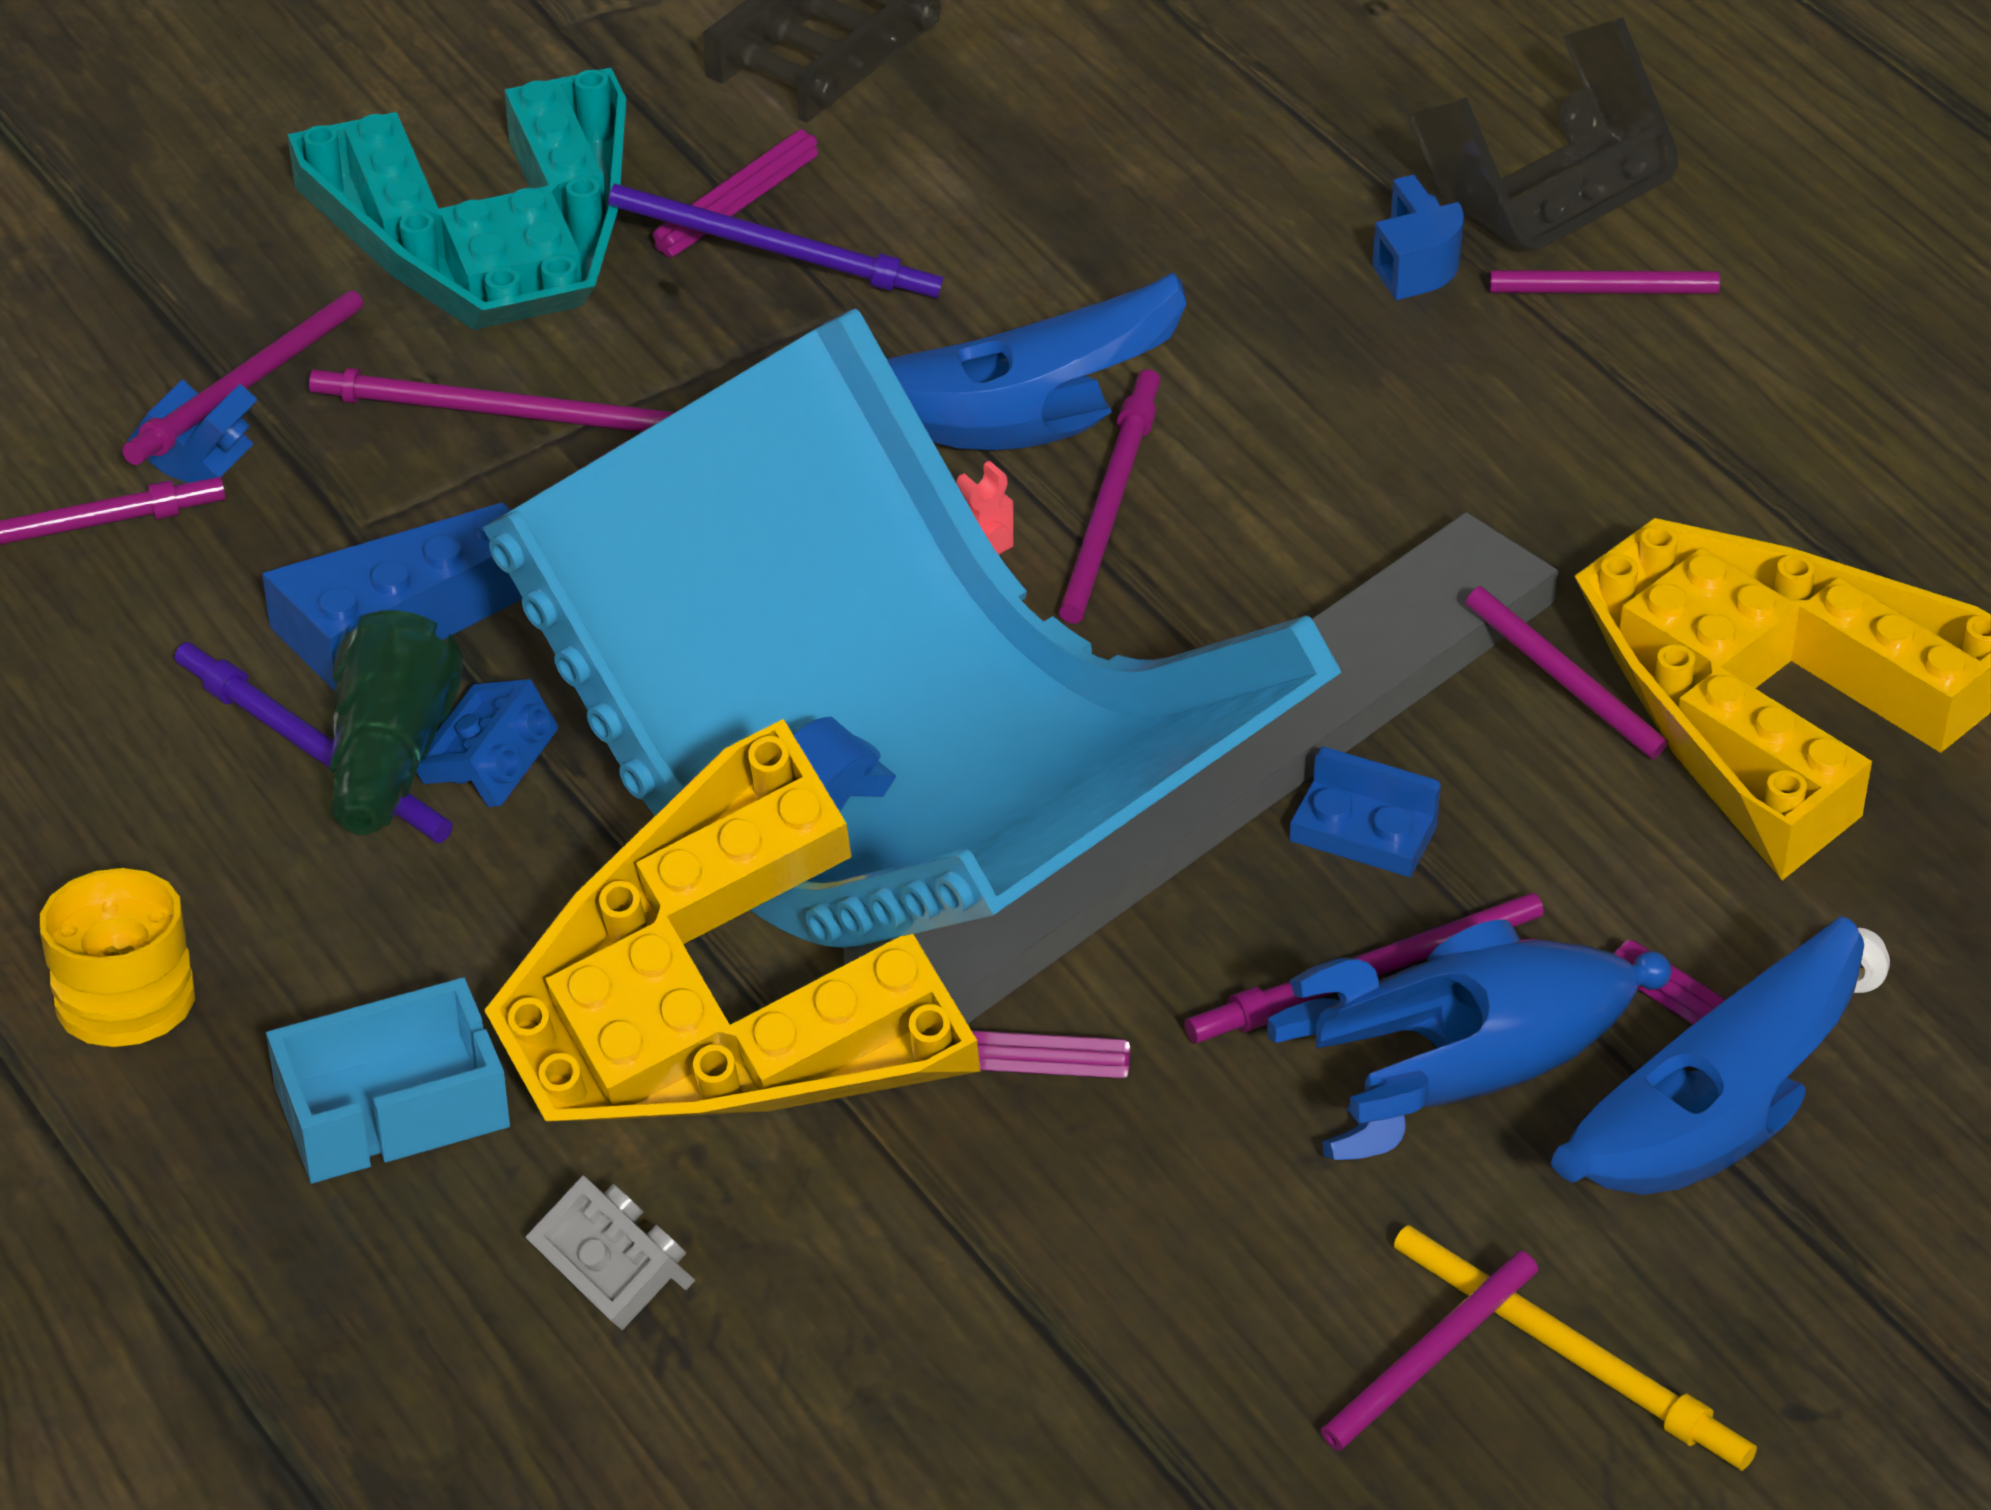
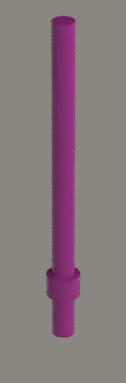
[1059,369,1161,624]
[0,476,226,545]
[1184,892,1544,1044]

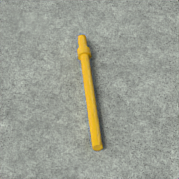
[1394,1225,1757,1471]

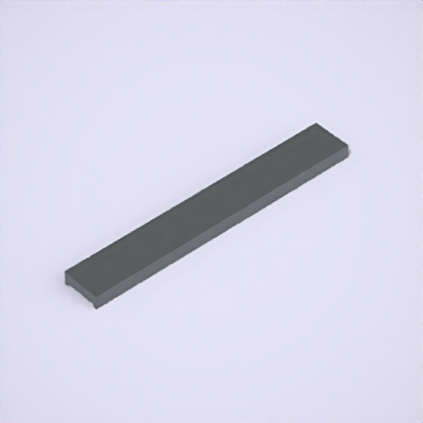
[843,512,1559,1024]

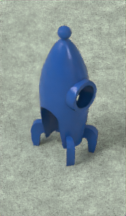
[1267,919,1672,1160]

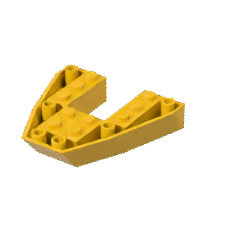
[1575,518,1991,881]
[484,719,981,1121]

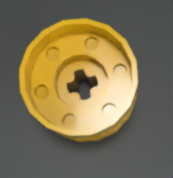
[40,868,195,1047]

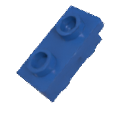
[412,679,558,807]
[1289,747,1441,878]

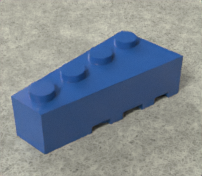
[262,502,523,694]

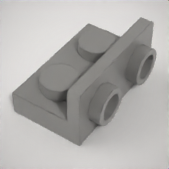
[526,1175,696,1330]

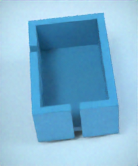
[266,977,510,1184]

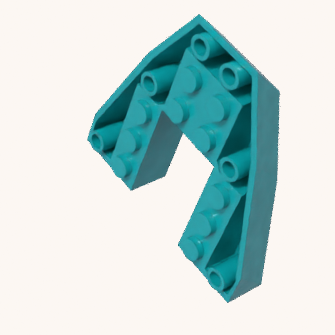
[288,68,626,330]

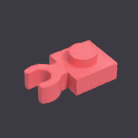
[956,461,1013,555]

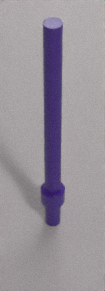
[608,183,944,299]
[174,642,453,843]

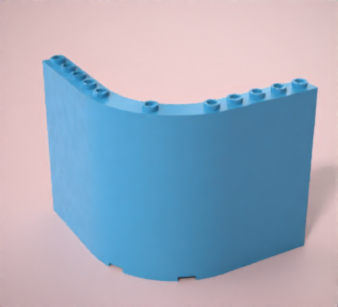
[482,309,1342,948]

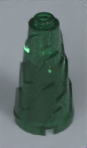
[329,610,463,835]

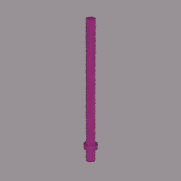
[123,290,363,465]
[309,368,675,432]

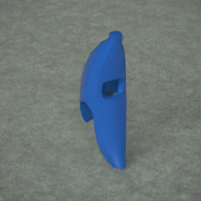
[887,272,1187,450]
[1551,916,1865,1195]

